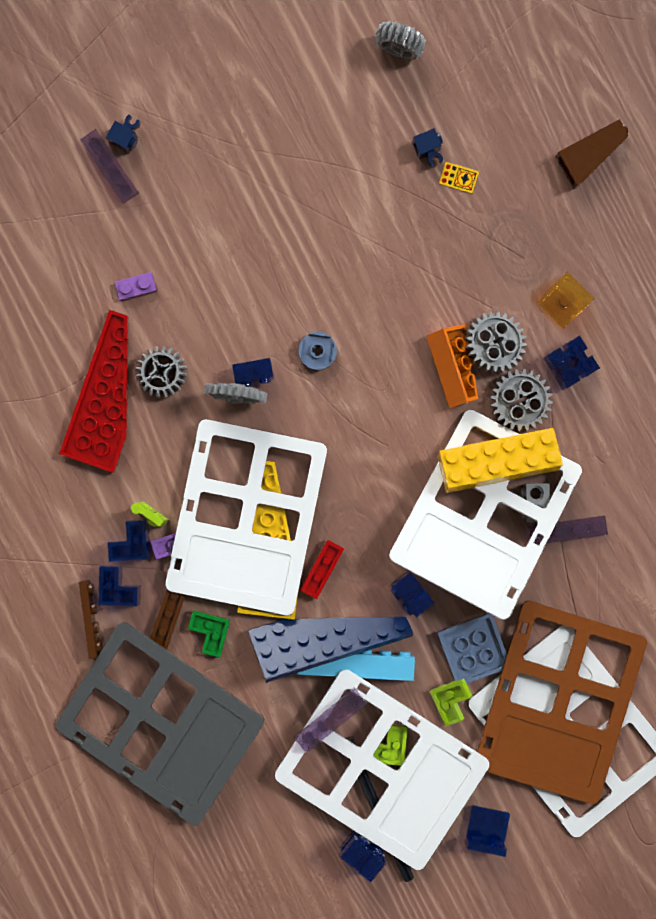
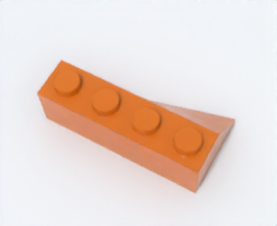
[426,324,478,408]

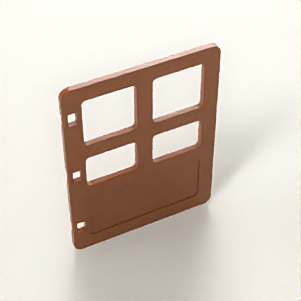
[477,600,647,804]

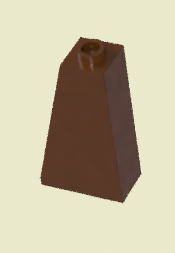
[556,119,629,189]

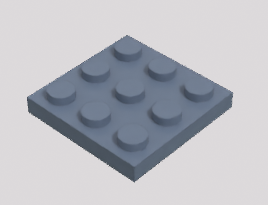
[437,613,507,684]

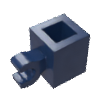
[106,115,141,153]
[412,128,443,167]

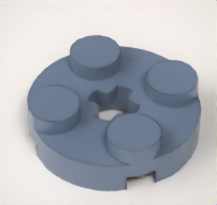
[299,331,337,370]

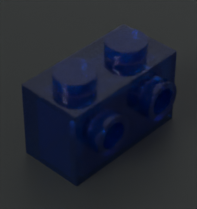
[232,358,274,387]

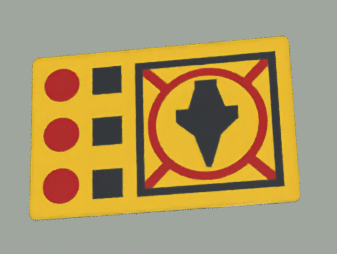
[439,162,479,193]

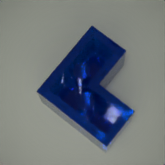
[107,520,151,562]
[98,565,141,606]

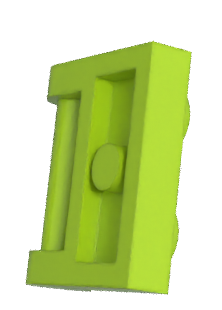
[131,502,169,527]

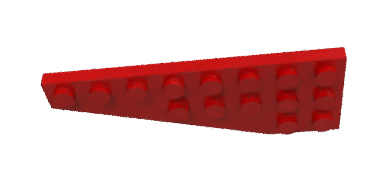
[59,310,129,473]

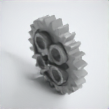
[464,311,527,374]
[490,369,553,431]
[204,383,267,404]

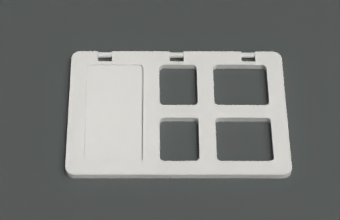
[389,410,582,619]
[166,419,327,615]
[468,625,656,837]
[275,669,489,870]

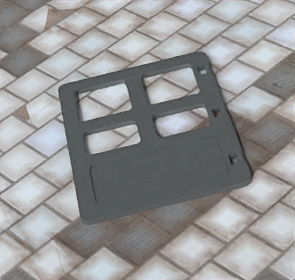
[56,622,264,825]

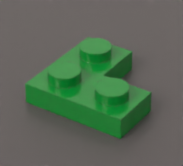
[188,610,230,658]

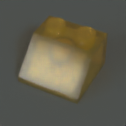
[537,271,595,329]

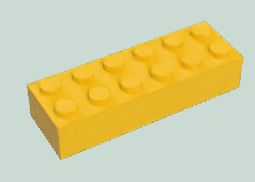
[437,428,563,493]

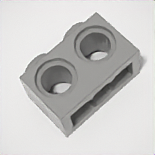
[520,484,550,523]

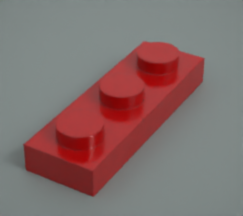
[300,539,344,599]

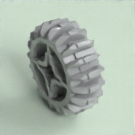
[374,21,426,60]
[135,346,187,398]

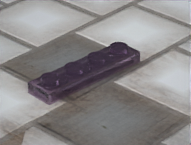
[80,129,139,204]
[528,515,608,545]
[294,687,367,753]

